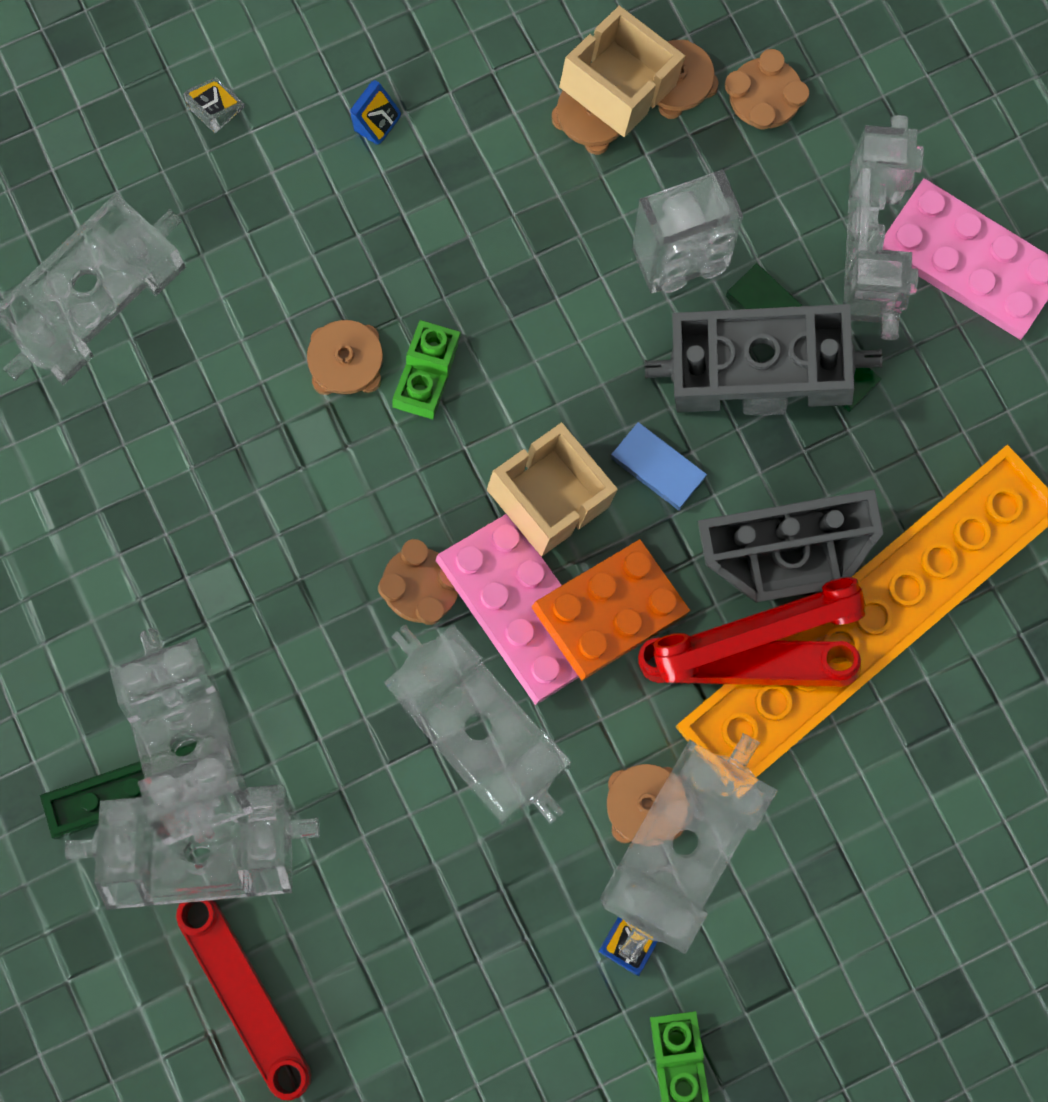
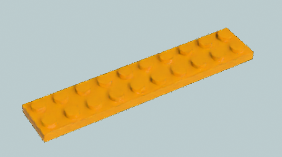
[676,444,1048,796]

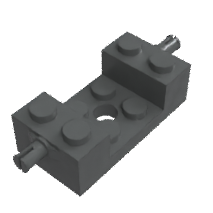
[645,304,882,413]

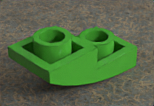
[392,320,461,420]
[650,1011,710,1102]

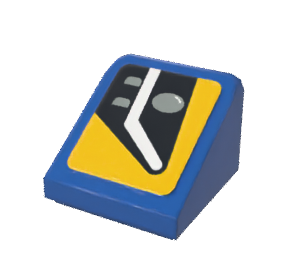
[350,80,401,145]
[598,912,661,976]

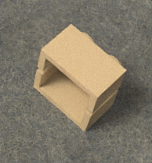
[559,5,685,137]
[487,422,618,557]

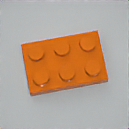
[531,539,691,681]

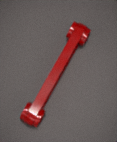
[653,577,866,682]
[638,638,861,687]
[176,894,311,1100]

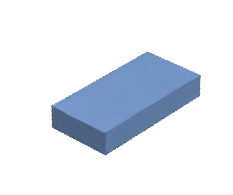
[611,422,707,511]

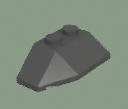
[697,489,883,603]

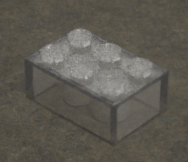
[632,169,744,294]

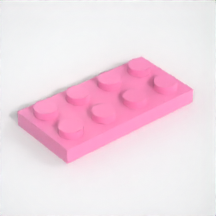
[876,178,1048,340]
[436,514,579,705]

